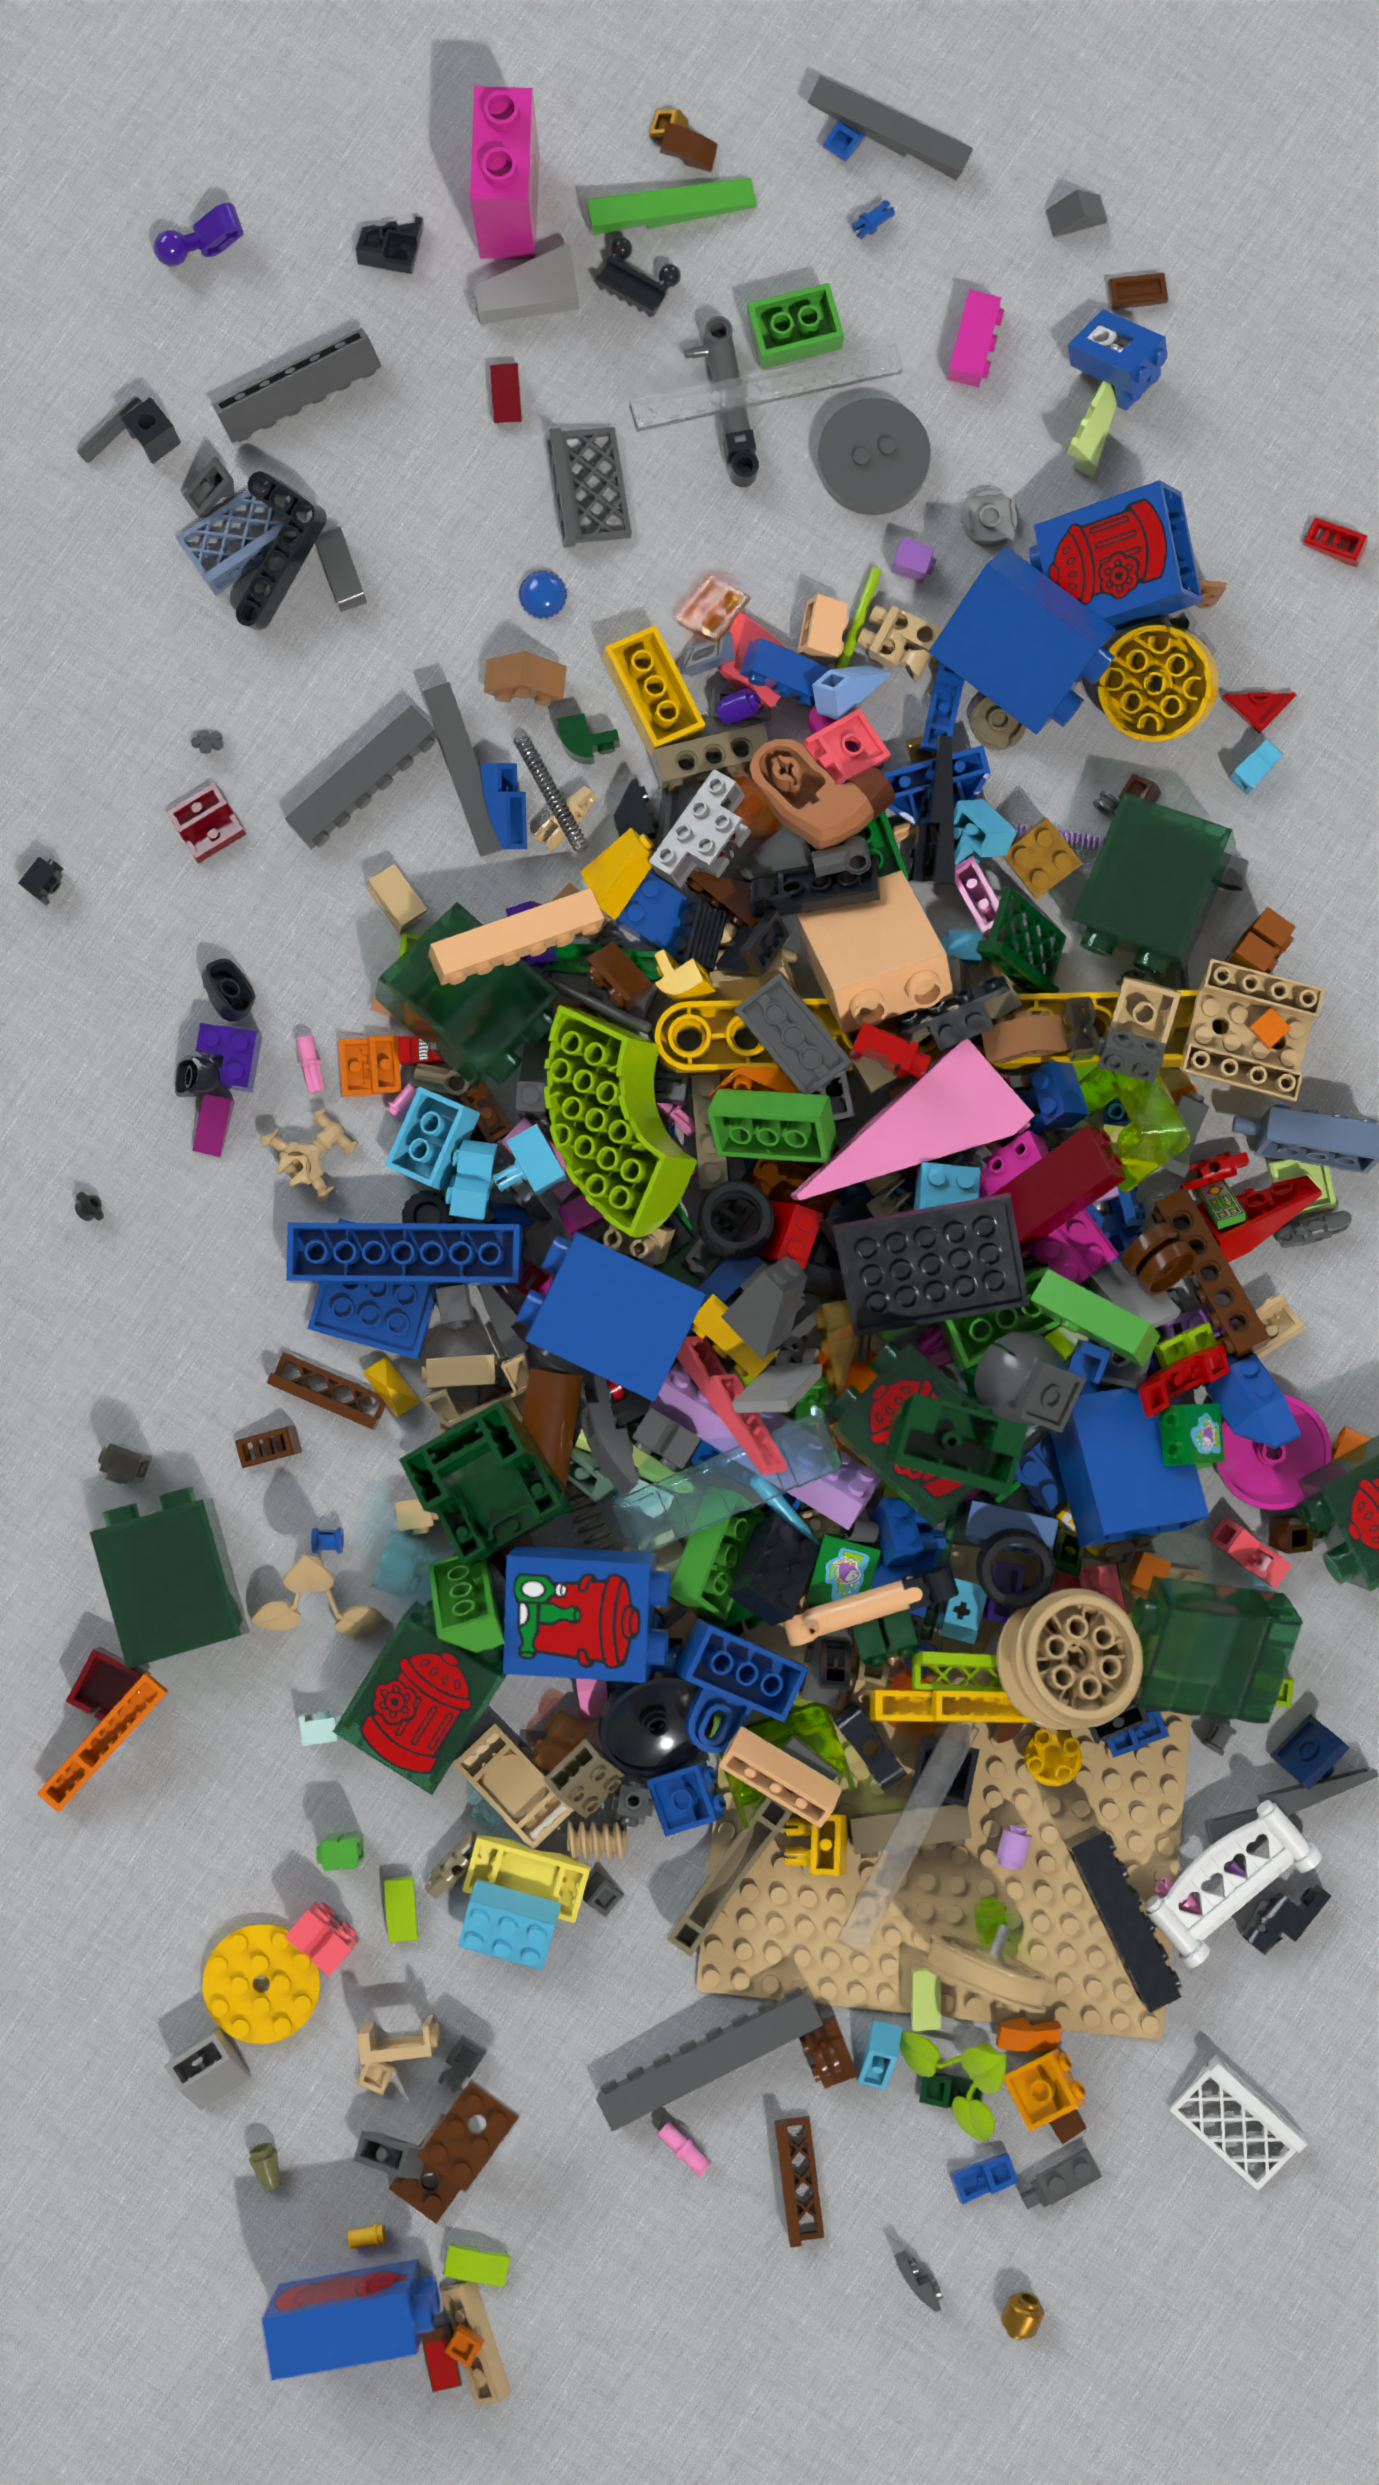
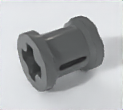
[1200,1718,1237,1756]

